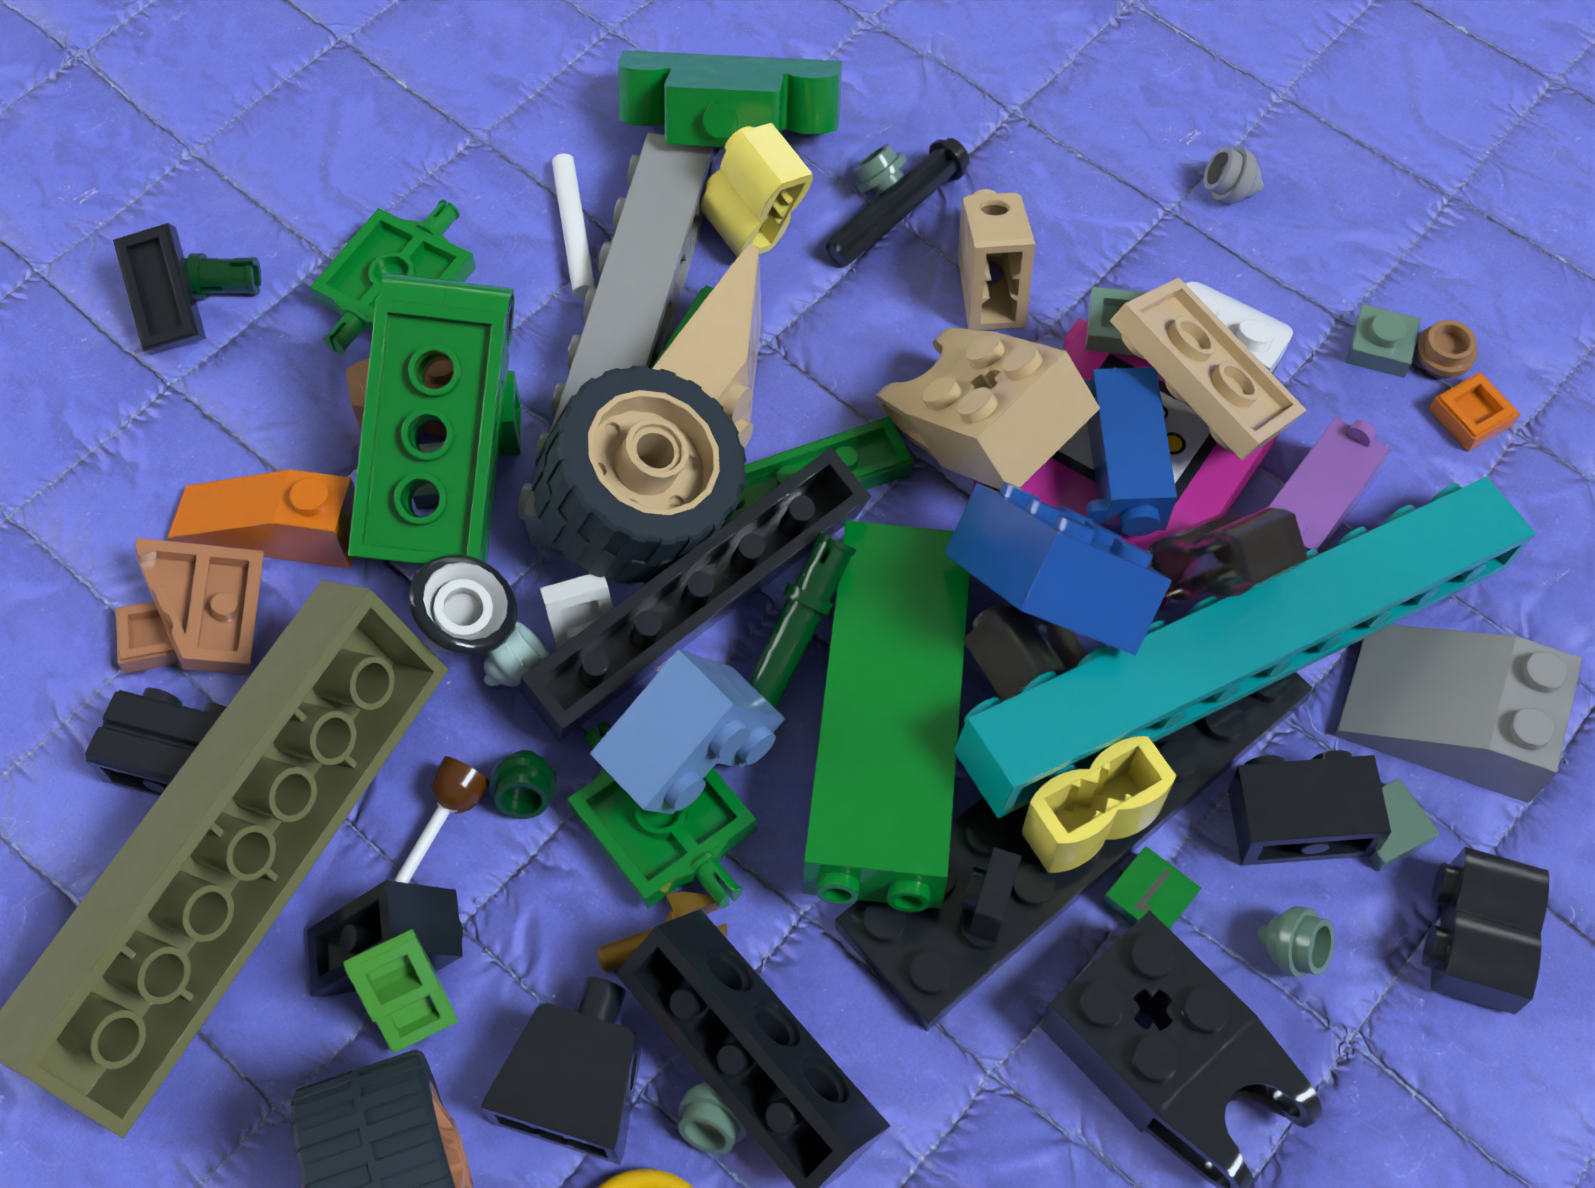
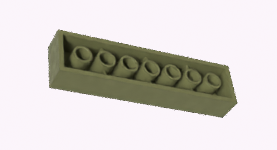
[0,580,449,1139]

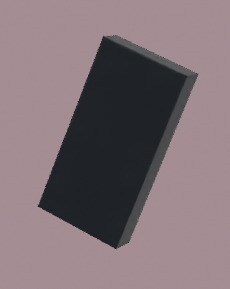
[113,223,206,355]

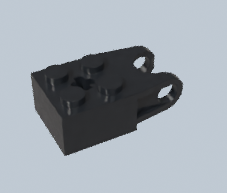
[1040,910,1323,1188]

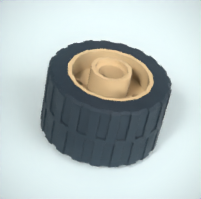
[531,366,747,584]

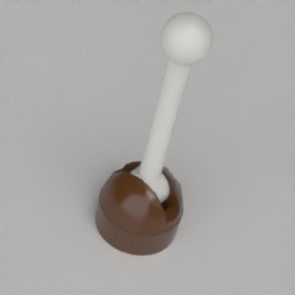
[394,756,489,883]

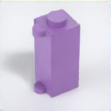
[1246,417,1390,573]

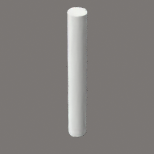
[552,153,595,300]

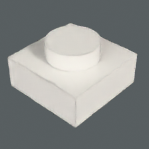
[540,574,613,649]

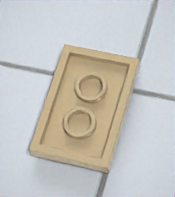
[1110,277,1307,460]

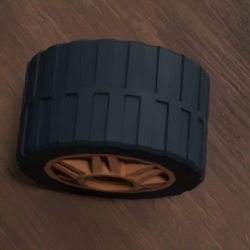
[291,1049,474,1188]

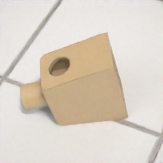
[958,189,1035,330]

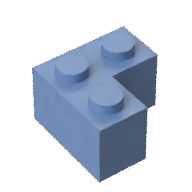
[590,649,785,814]

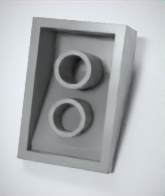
[1334,625,1583,803]

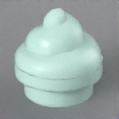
[484,622,549,687]

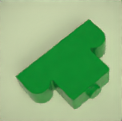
[618,51,842,147]

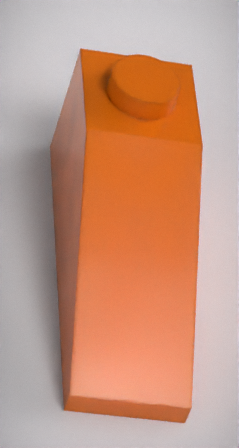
[167,469,355,569]

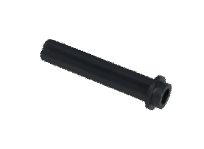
[826,138,969,267]

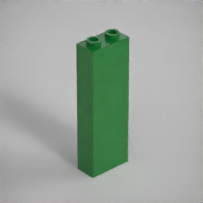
[803,520,970,912]

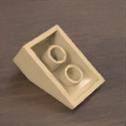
[652,243,761,449]

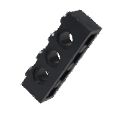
[616,909,891,1188]

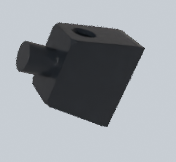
[481,976,641,1165]

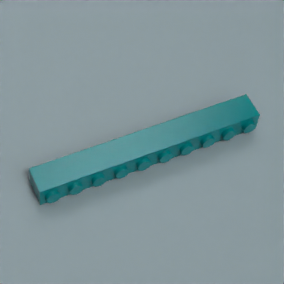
[954,477,1536,818]

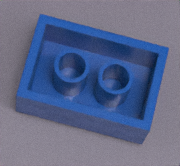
[944,481,1172,656]

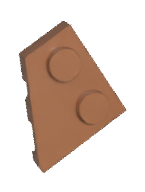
[135,538,264,675]

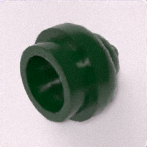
[489,750,557,819]

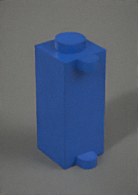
[1084,367,1177,536]

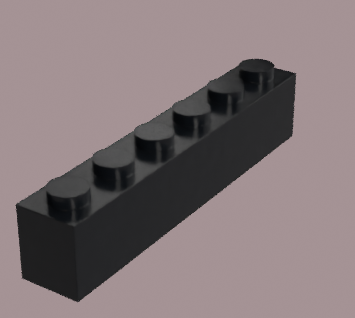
[519,447,872,741]

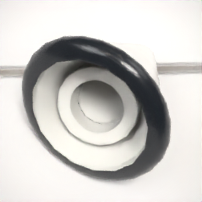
[409,554,517,656]

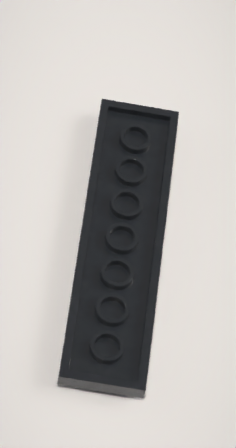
[835,672,1314,1031]

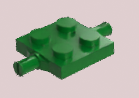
[309,200,476,355]
[567,722,757,909]

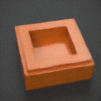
[1429,372,1520,452]

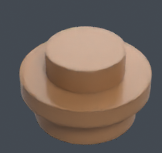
[1415,320,1478,377]

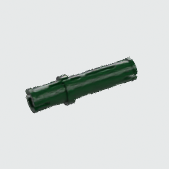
[747,532,857,710]

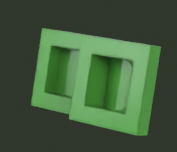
[343,929,459,1054]

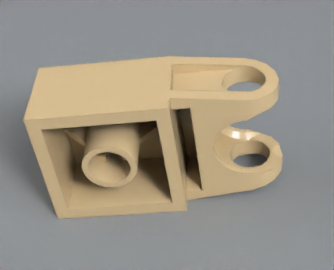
[875,328,1100,490]

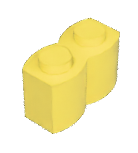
[701,123,813,258]
[1022,736,1176,873]

